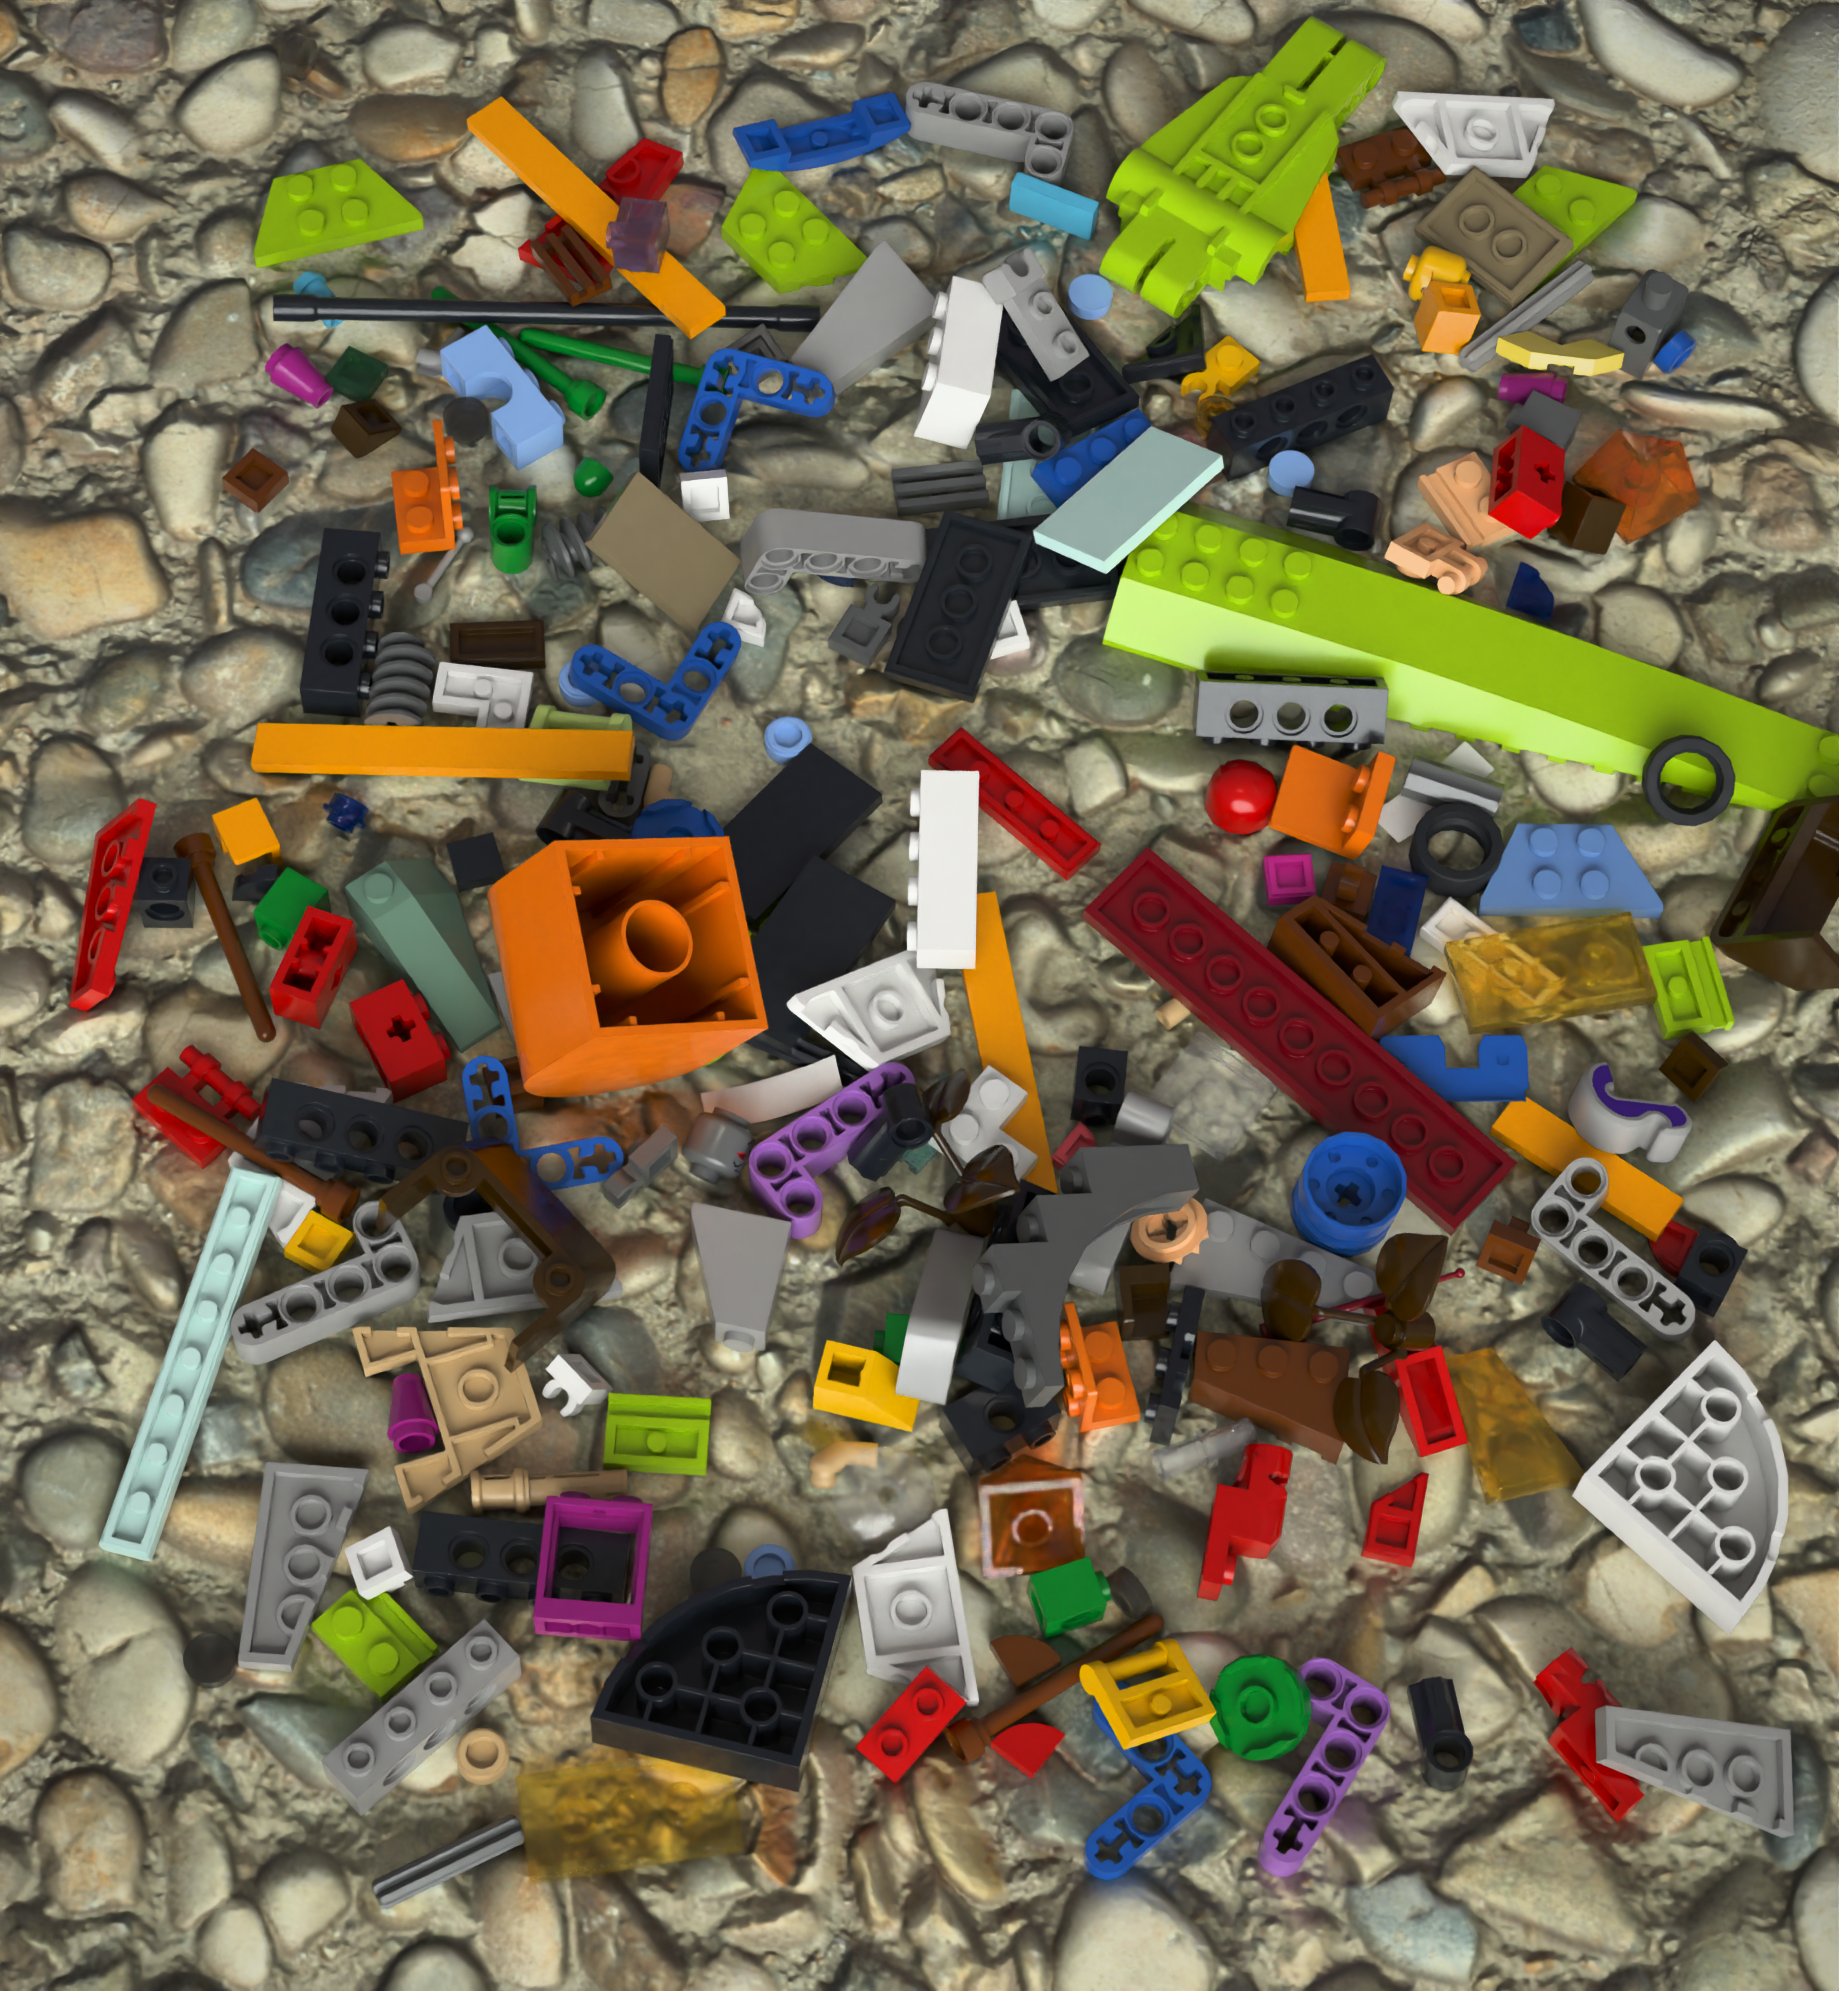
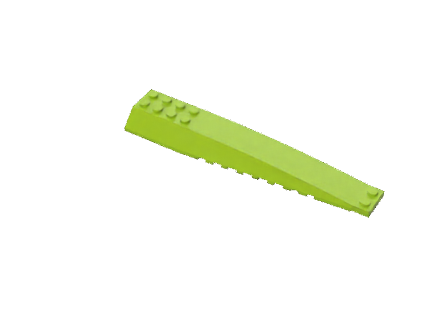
[1102,501,1839,813]

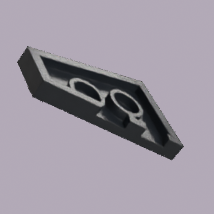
[1143,1285,1205,1446]

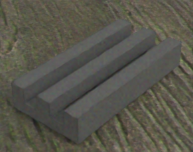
[891,460,989,516]

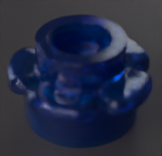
[323,792,369,834]

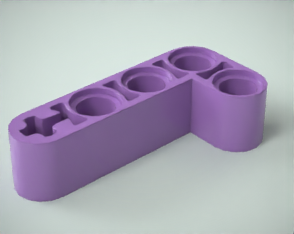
[749,1062,915,1239]
[1258,1658,1391,1877]

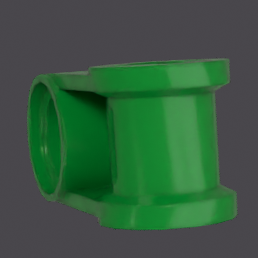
[489,485,537,574]

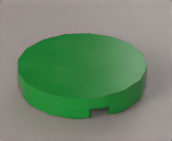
[1209,1654,1312,1761]

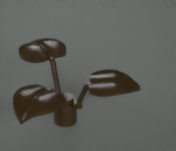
[835,1068,1021,1267]
[1261,1233,1449,1465]

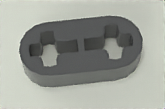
[598,740,651,827]

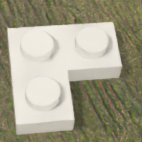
[432,662,534,728]
[928,1065,1038,1181]

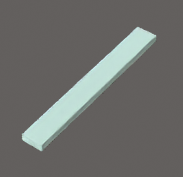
[99,1165,283,1562]

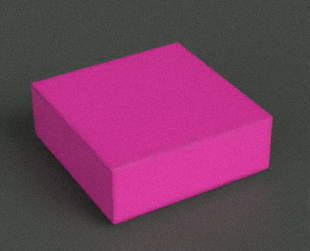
[1262,853,1317,906]

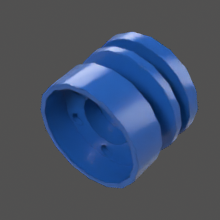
[1290,1132,1407,1258]

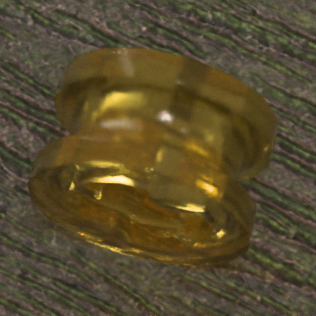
[1194,395,1236,440]

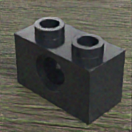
[939,1377,1061,1477]

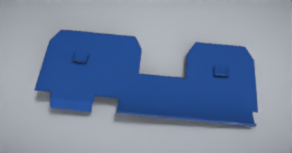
[1378,1035,1529,1102]

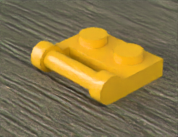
[1079,1638,1217,1750]

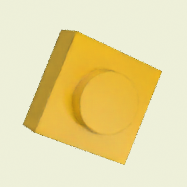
[283,1210,355,1274]

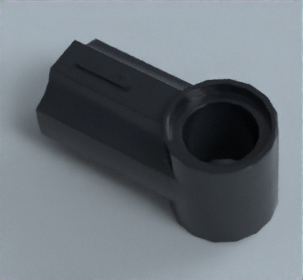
[974,412,1072,465]
[1286,486,1383,552]
[535,789,632,846]
[847,1083,933,1182]
[1541,1282,1648,1382]
[1407,1676,1473,1791]

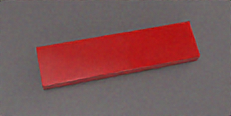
[928,727,1101,881]

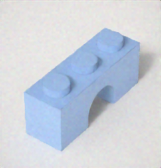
[440,325,566,471]

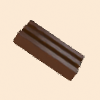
[529,225,613,307]

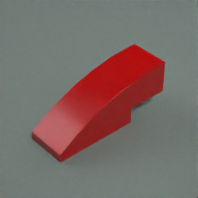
[1363,1301,1468,1458]

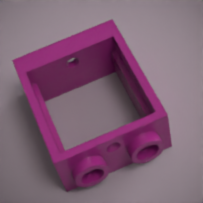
[533,1491,653,1642]

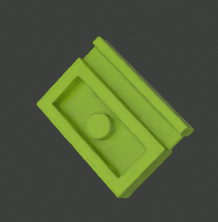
[1638,936,1735,1040]
[603,1393,711,1476]
[311,1587,440,1704]

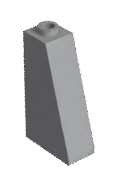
[789,240,937,404]

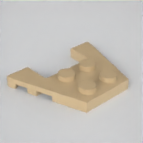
[352,1326,543,1515]

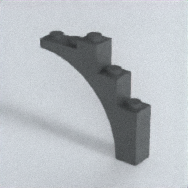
[972,1144,1200,1408]

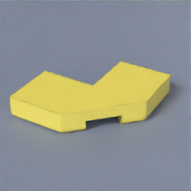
[1496,331,1624,376]

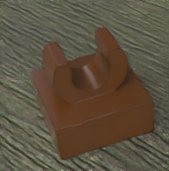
[222,448,289,513]
[1320,862,1378,923]
[482,1056,544,1119]
[1475,1216,1541,1285]

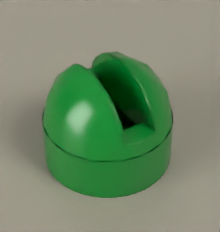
[573,457,614,498]

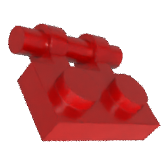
[132,1045,261,1169]

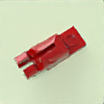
[1197,1443,1293,1601]
[1533,1647,1645,1823]

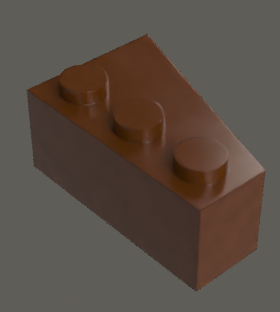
[1266,894,1447,1042]
[1188,1331,1350,1465]

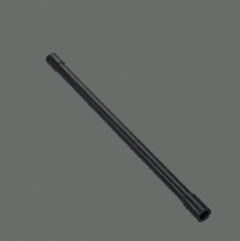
[273,294,820,332]

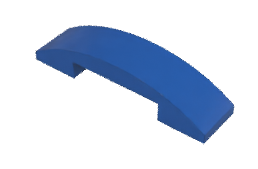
[733,92,911,171]

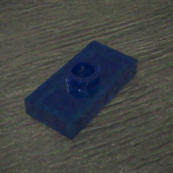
[1366,865,1429,957]

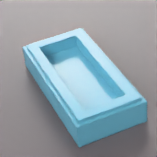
[1009,172,1099,241]

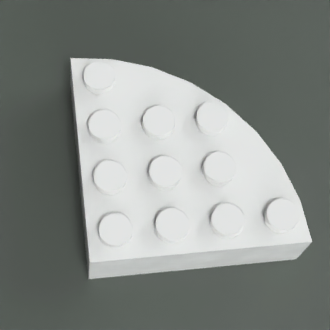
[1572,1340,1788,1635]

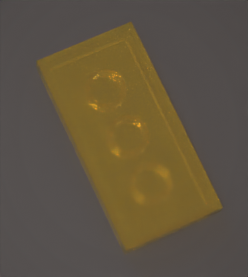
[1444,912,1658,1035]
[516,1756,743,1885]

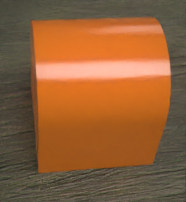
[487,836,768,1097]

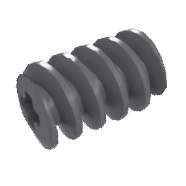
[541,506,609,583]
[364,632,436,726]

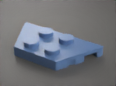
[1477,823,1663,918]

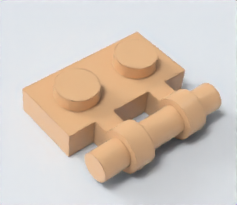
[1384,523,1488,595]

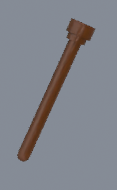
[173,832,276,1043]
[147,1084,360,1224]
[944,1612,1164,1765]

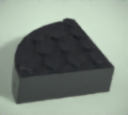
[590,1570,852,1792]

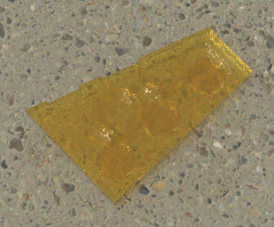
[1445,1347,1585,1505]

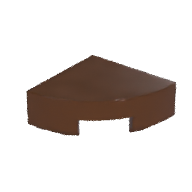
[989,1635,1062,1691]

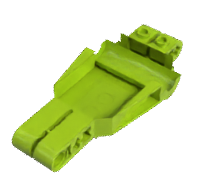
[1099,16,1387,319]

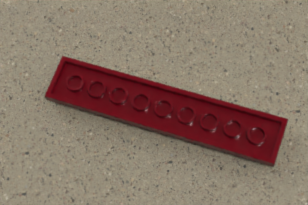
[1082,847,1517,1236]

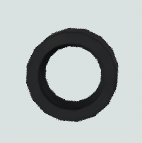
[1641,735,1736,826]
[1408,802,1504,898]

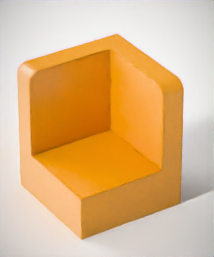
[1414,281,1481,355]
[211,797,283,866]

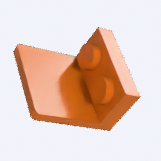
[391,420,463,555]
[1268,745,1396,861]
[1059,1301,1141,1433]

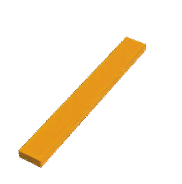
[466,96,726,339]
[251,723,635,781]
[960,891,1059,1194]

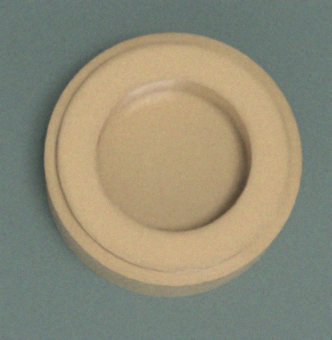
[456,1728,510,1785]

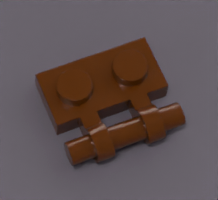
[1335,125,1447,209]

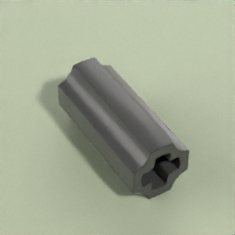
[1401,754,1505,819]

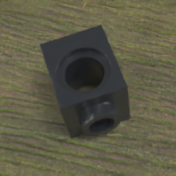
[137,857,196,928]
[1070,1046,1128,1128]
[1674,1228,1748,1318]

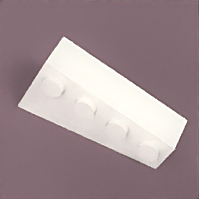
[907,770,979,969]

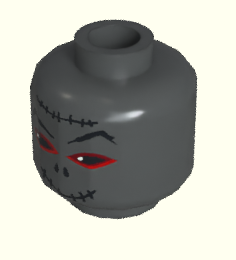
[681,1107,755,1185]

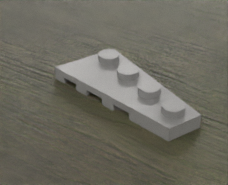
[1169,1198,1382,1328]
[238,1462,371,1672]
[1595,1705,1794,1838]

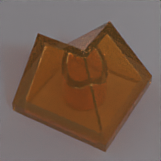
[1572,430,1700,545]
[978,1454,1085,1579]

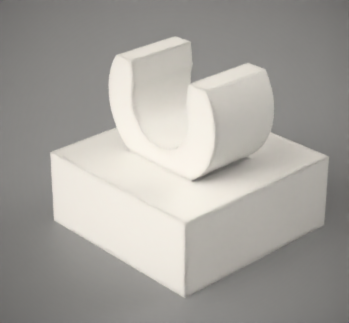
[679,469,730,522]
[542,1354,613,1417]
[344,1526,414,1600]

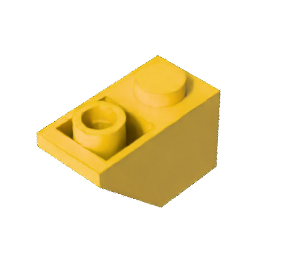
[813,1340,920,1432]

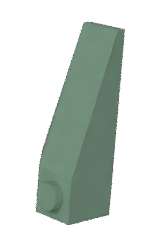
[345,858,501,1053]

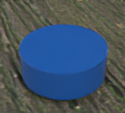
[1653,330,1696,374]

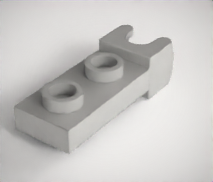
[982,248,1090,382]

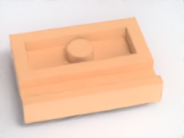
[1416,451,1516,553]

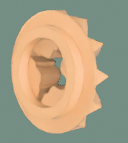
[1131,1198,1210,1265]

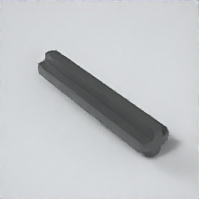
[372,1815,525,1909]

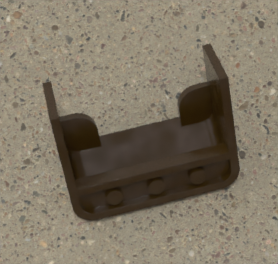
[1710,795,1839,991]
[375,1136,616,1373]

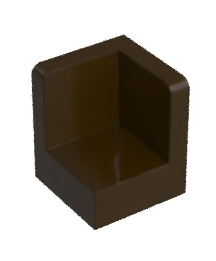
[1547,480,1626,555]
[1114,1263,1171,1341]

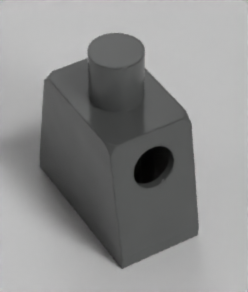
[1607,269,1689,380]

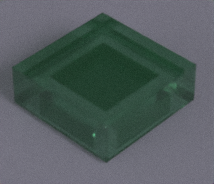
[325,346,389,402]

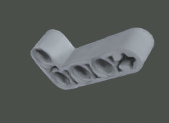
[905,82,1074,188]
[740,508,929,595]
[1069,1090,1176,1297]
[1531,1157,1696,1342]
[230,1200,422,1365]
[895,1227,985,1405]

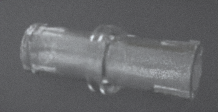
[1151,1417,1258,1481]

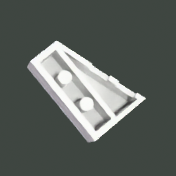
[914,276,1003,450]

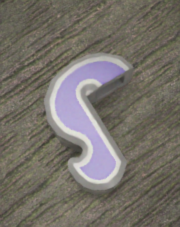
[1567,1061,1693,1163]

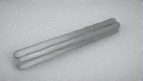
[1458,260,1594,372]

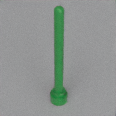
[431,286,606,421]
[519,327,732,396]

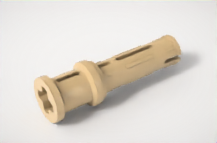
[470,1468,628,1517]

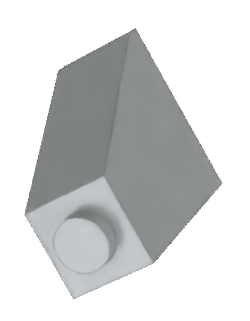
[691,1202,792,1352]

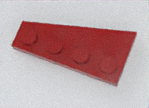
[518,138,684,284]
[68,798,157,1012]

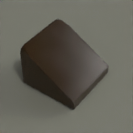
[331,399,402,459]

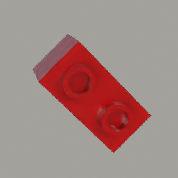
[1488,425,1565,540]
[269,906,358,1030]
[349,979,451,1103]
[855,1665,969,1783]

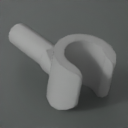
[417,328,466,378]

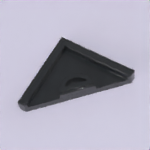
[1122,304,1207,384]

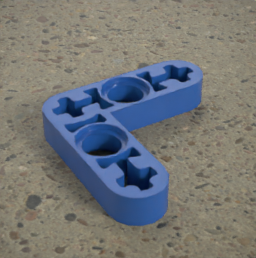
[678,348,836,473]
[569,622,741,741]
[462,1056,624,1191]
[1083,1681,1212,1880]

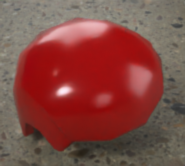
[1204,759,1278,835]

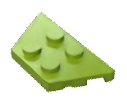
[253,158,424,269]
[1513,165,1638,299]
[721,168,868,294]

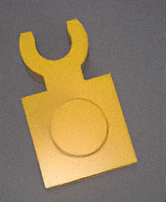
[1180,335,1261,411]

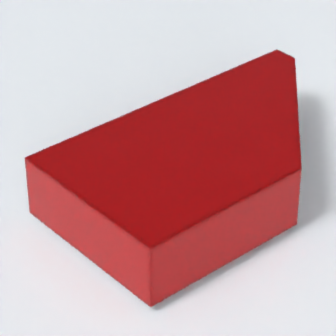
[1361,1472,1429,1567]

